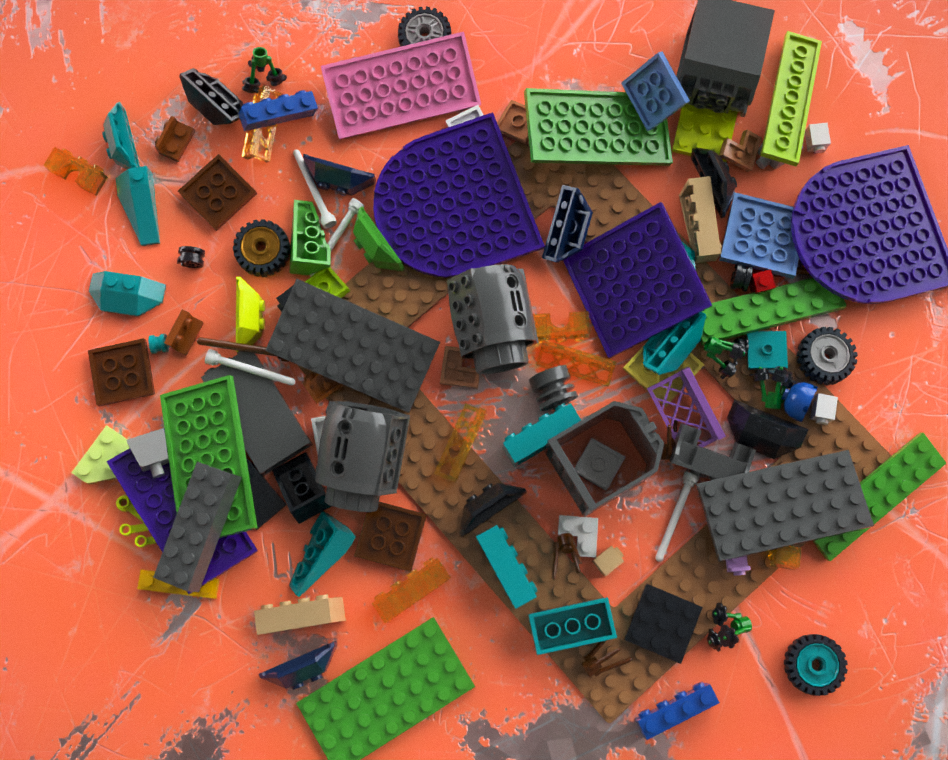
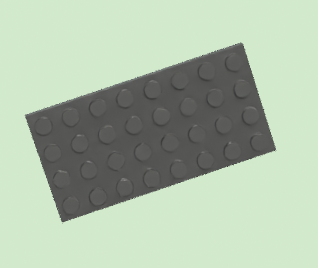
[265,279,440,413]
[696,450,874,562]

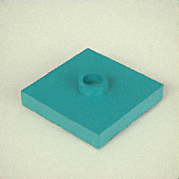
[746,331,788,370]

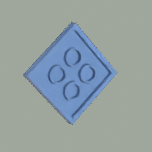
[621,51,690,131]

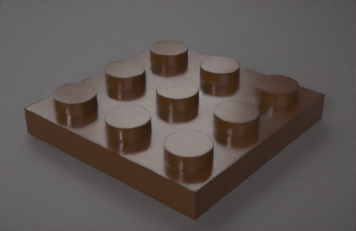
[178,154,257,231]
[88,338,155,406]
[354,502,427,572]

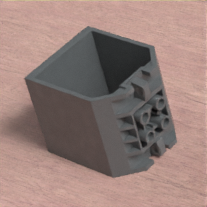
[676,0,775,117]
[544,401,664,517]

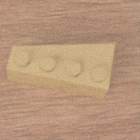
[679,176,722,263]
[254,594,346,635]

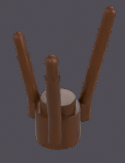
[647,417,678,460]
[552,533,582,580]
[581,640,632,677]

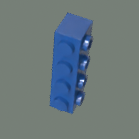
[238,90,318,131]
[635,681,720,740]

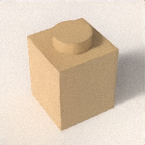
[592,546,624,577]

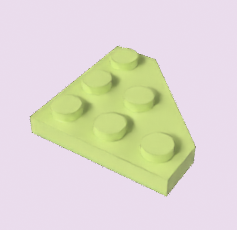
[71,425,129,484]

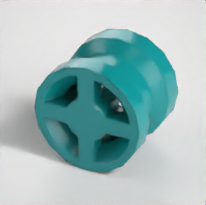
[148,333,169,354]

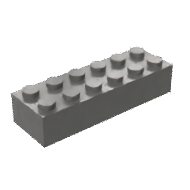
[153,462,242,592]

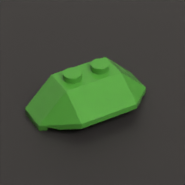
[353,206,405,271]

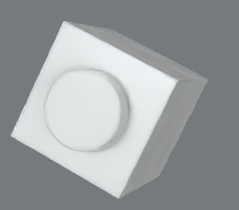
[805,122,831,153]
[810,393,838,425]

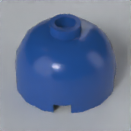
[782,382,818,423]

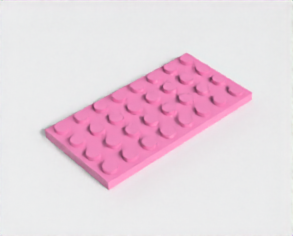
[321,32,481,140]

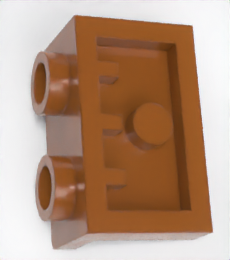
[155,116,195,162]
[164,309,204,355]
[302,372,343,404]

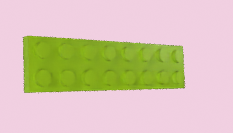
[760,31,822,167]

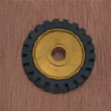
[233,219,290,277]

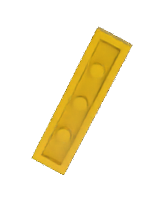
[137,569,220,599]

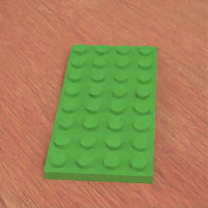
[524,88,673,166]
[160,375,257,538]
[296,617,475,760]

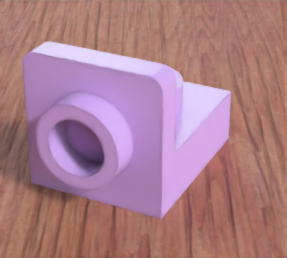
[726,556,751,576]

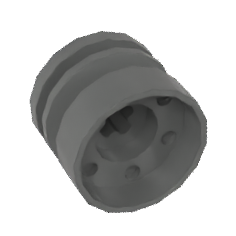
[529,365,578,411]

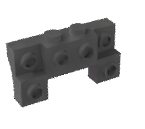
[669,423,756,480]

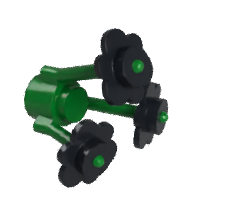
[707,603,752,652]

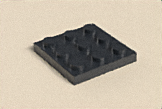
[624,583,703,664]

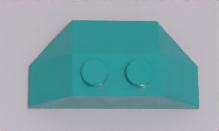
[102,102,140,169]
[89,271,166,317]
[643,312,706,375]

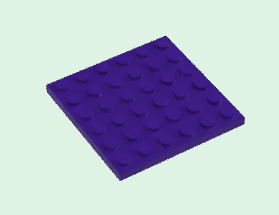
[563,202,712,358]

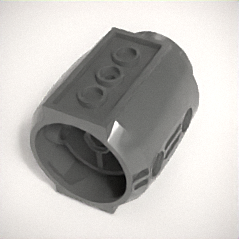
[447,264,539,374]
[315,401,410,512]

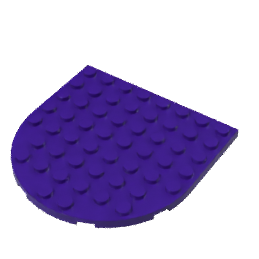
[373,112,545,278]
[791,145,948,304]

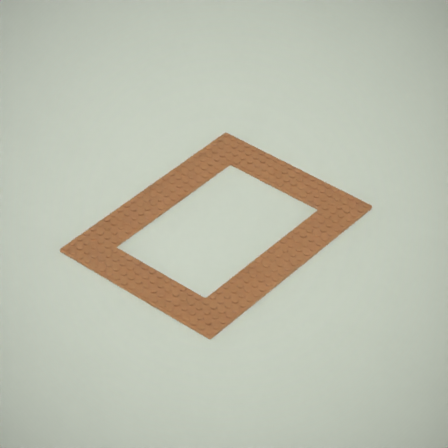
[298,141,891,723]

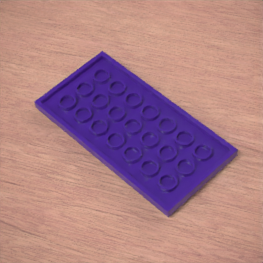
[107,428,258,595]

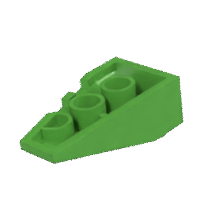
[289,200,331,275]

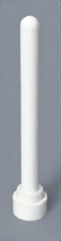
[293,149,337,229]
[310,198,364,276]
[205,349,295,386]
[655,471,700,562]

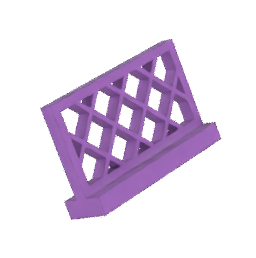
[647,367,726,447]

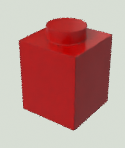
[749,269,776,294]

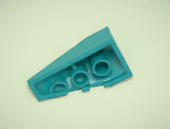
[116,166,160,246]

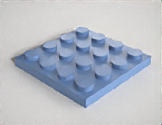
[719,192,799,279]

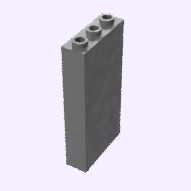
[201,351,313,476]

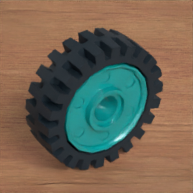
[784,634,848,696]

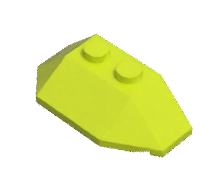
[235,277,265,352]

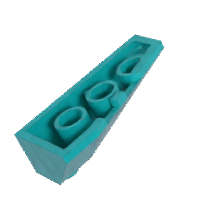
[289,511,356,597]

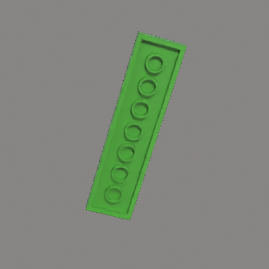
[700,278,847,345]
[813,432,946,561]

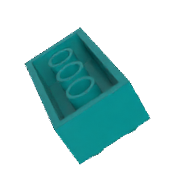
[503,403,581,468]
[476,525,538,609]
[528,597,617,655]

